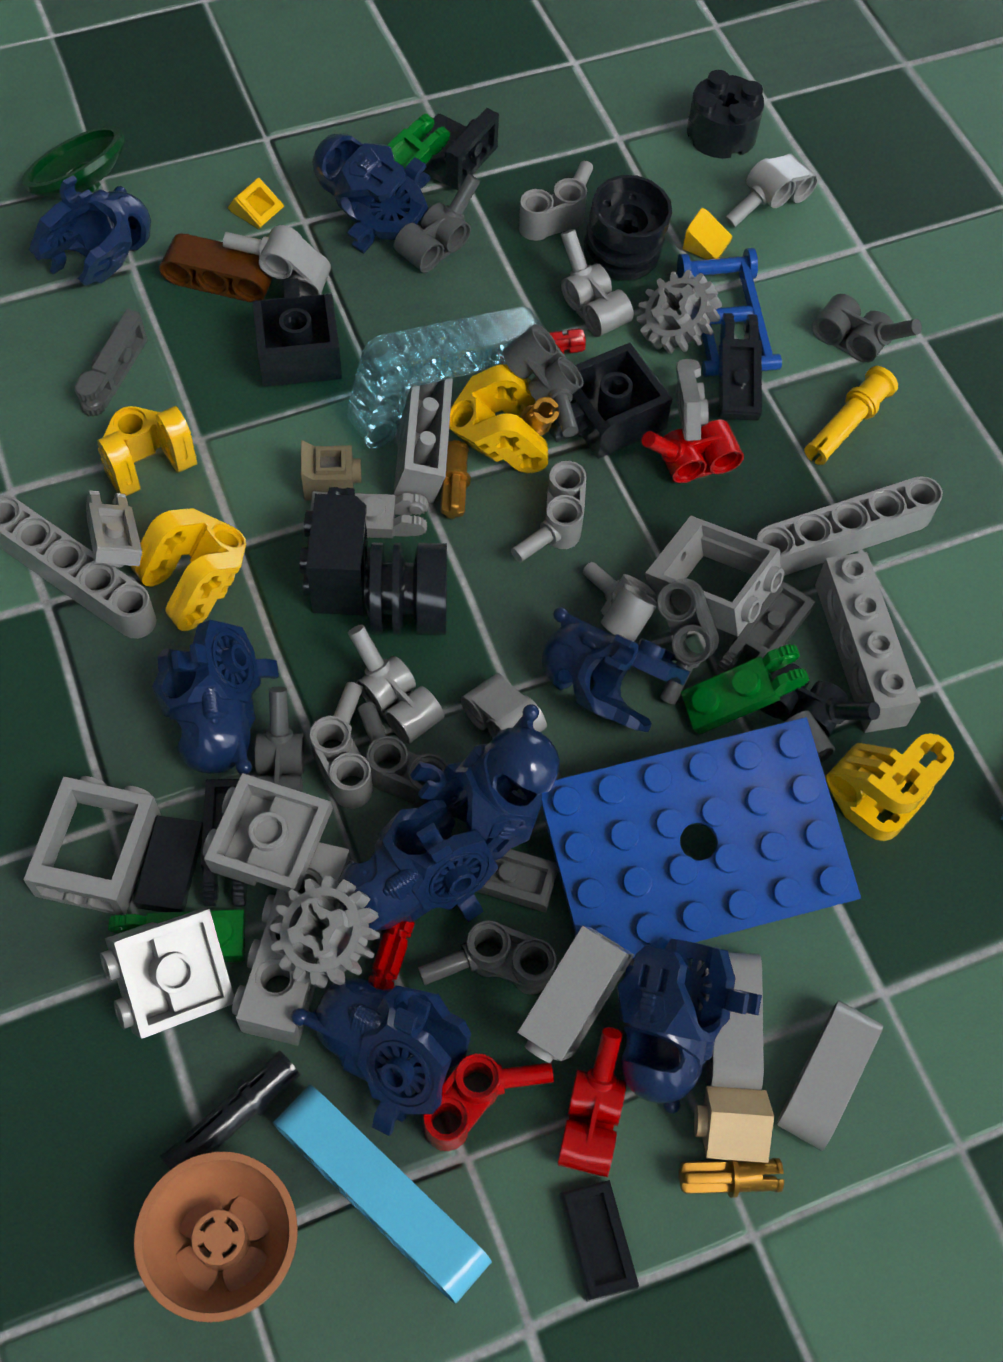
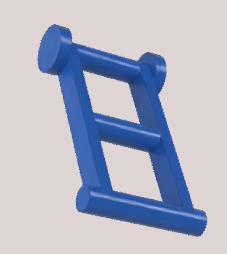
[677,248,782,377]

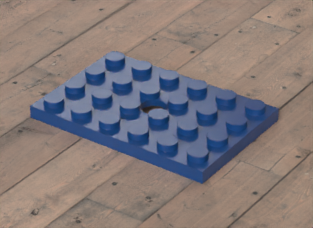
[541,717,861,959]

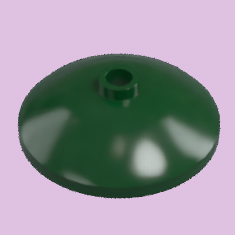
[22,126,125,197]

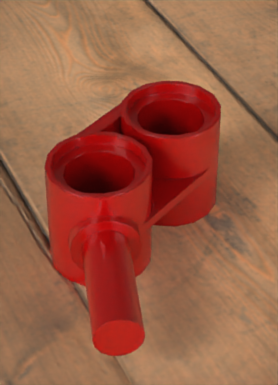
[642,420,744,483]
[557,1027,626,1178]
[423,1053,554,1151]

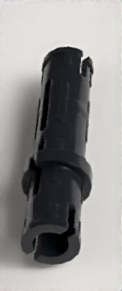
[160,1050,301,1170]

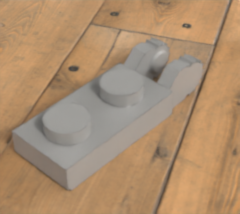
[676,359,709,441]
[86,490,142,567]
[311,491,428,539]

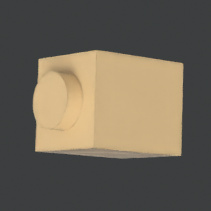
[694,1086,774,1163]

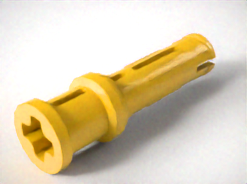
[804,366,898,465]

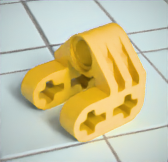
[449,364,548,473]
[97,406,197,496]
[131,508,246,631]
[825,733,954,841]

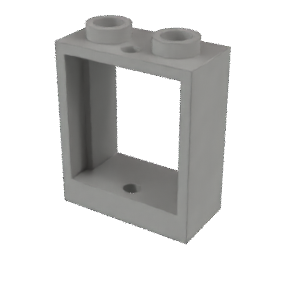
[645,516,784,636]
[23,776,161,915]
[517,926,634,1063]

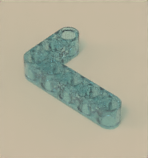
[346,306,544,449]

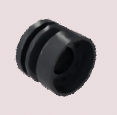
[584,175,672,280]
[364,543,447,635]

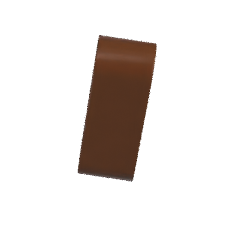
[159,233,274,303]

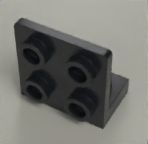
[421,108,499,190]

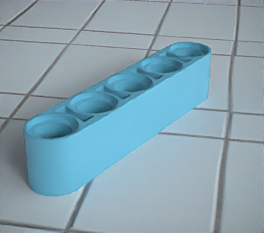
[273,1085,492,1304]

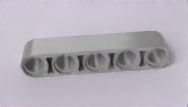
[756,476,943,576]
[0,495,157,639]

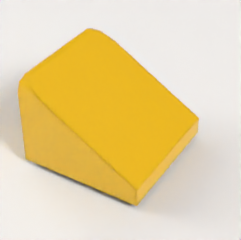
[228,178,284,229]
[683,208,732,260]

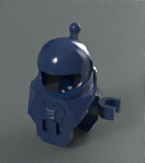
[312,134,431,254]
[29,175,151,286]
[542,607,690,732]
[152,620,279,775]
[410,704,560,860]
[338,800,498,931]
[617,939,762,1114]
[291,977,471,1136]

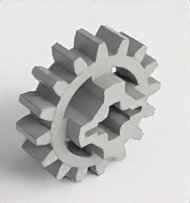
[637,270,722,354]
[270,876,380,988]

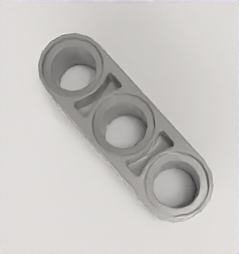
[707,952,764,1090]
[776,1000,883,1151]

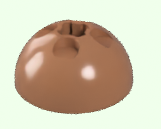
[134,1152,298,1323]

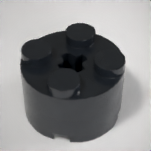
[687,70,764,159]

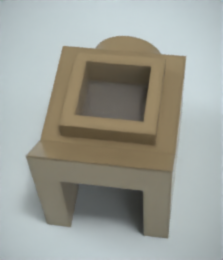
[301,440,362,501]

